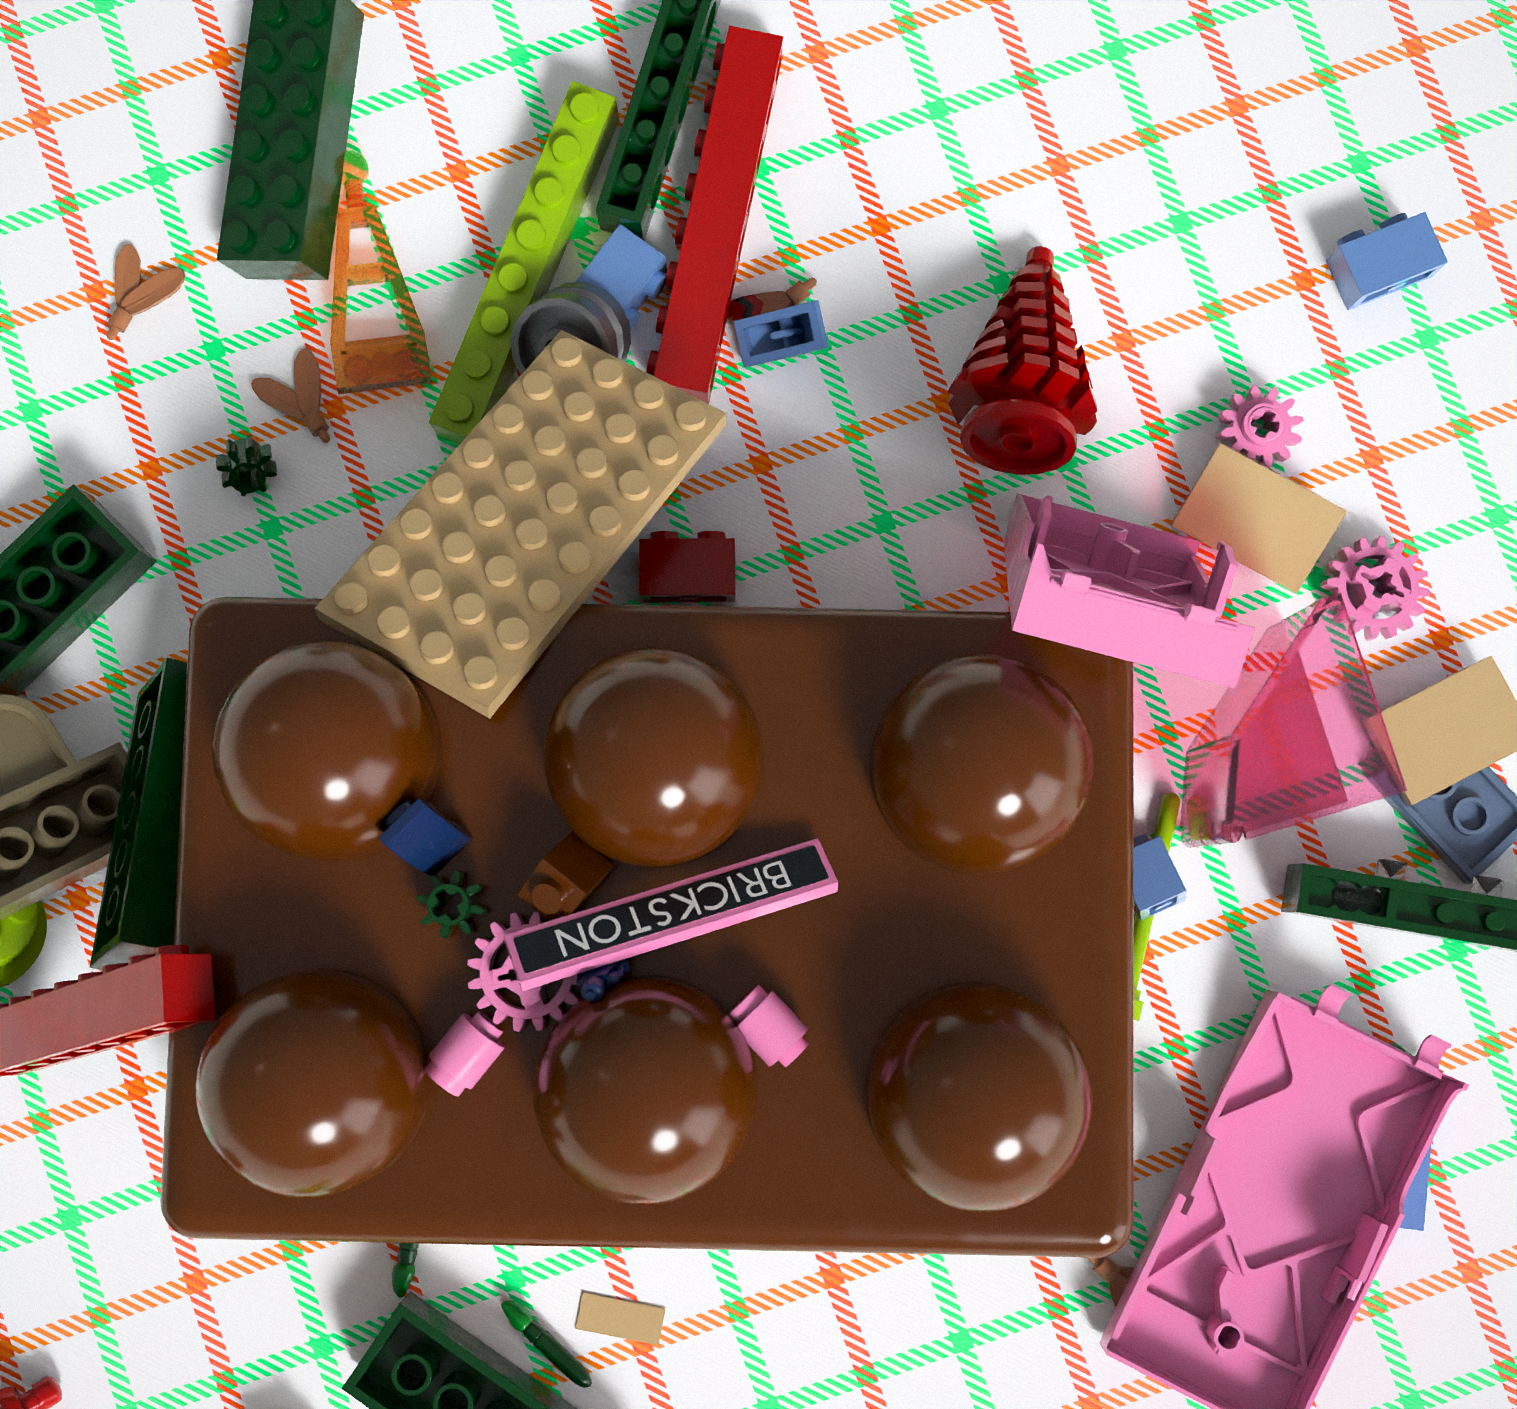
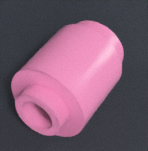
[729,984,809,1067]
[424,1011,505,1097]

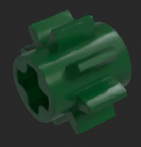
[216,435,277,497]
[416,871,487,939]

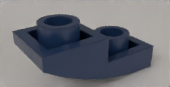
[378,798,472,876]

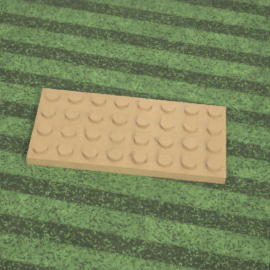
[314,330,726,719]

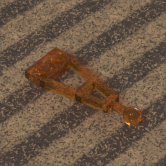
[330,150,432,395]

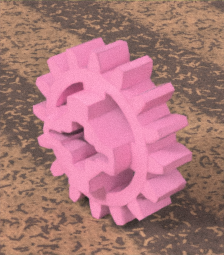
[1321,536,1430,641]
[467,912,580,1032]

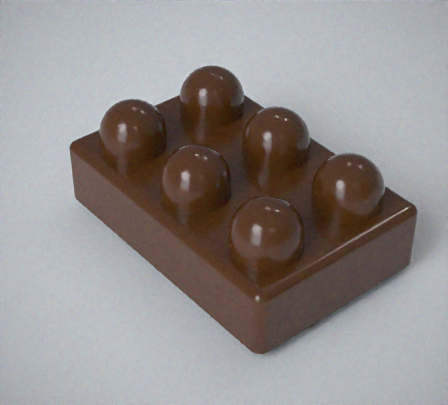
[160,597,1134,1258]

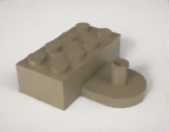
[0,694,127,920]

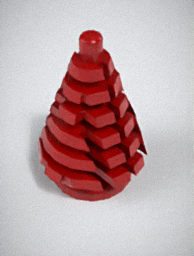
[947,246,1098,475]

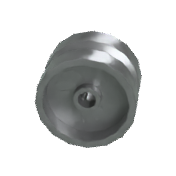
[510,282,631,375]

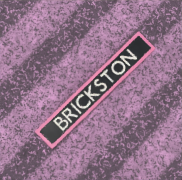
[504,838,838,991]

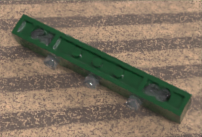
[1281,859,1517,953]

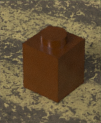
[517,832,614,921]

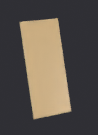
[575,1292,666,1345]

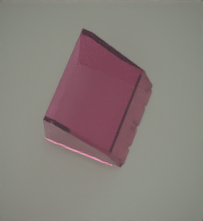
[1180,592,1407,848]

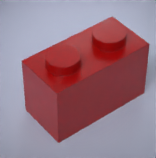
[639,531,736,603]

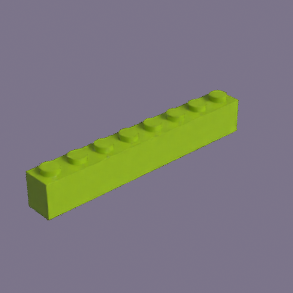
[429,81,620,444]

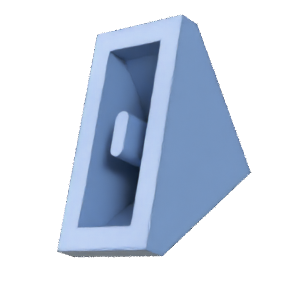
[733,300,829,368]

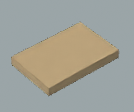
[1171,441,1348,594]
[1361,655,1517,806]

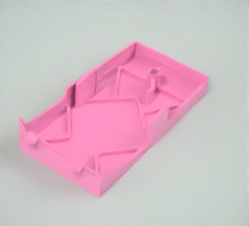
[1004,493,1255,689]
[1099,984,1469,1409]

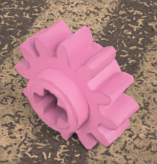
[1216,385,1304,468]

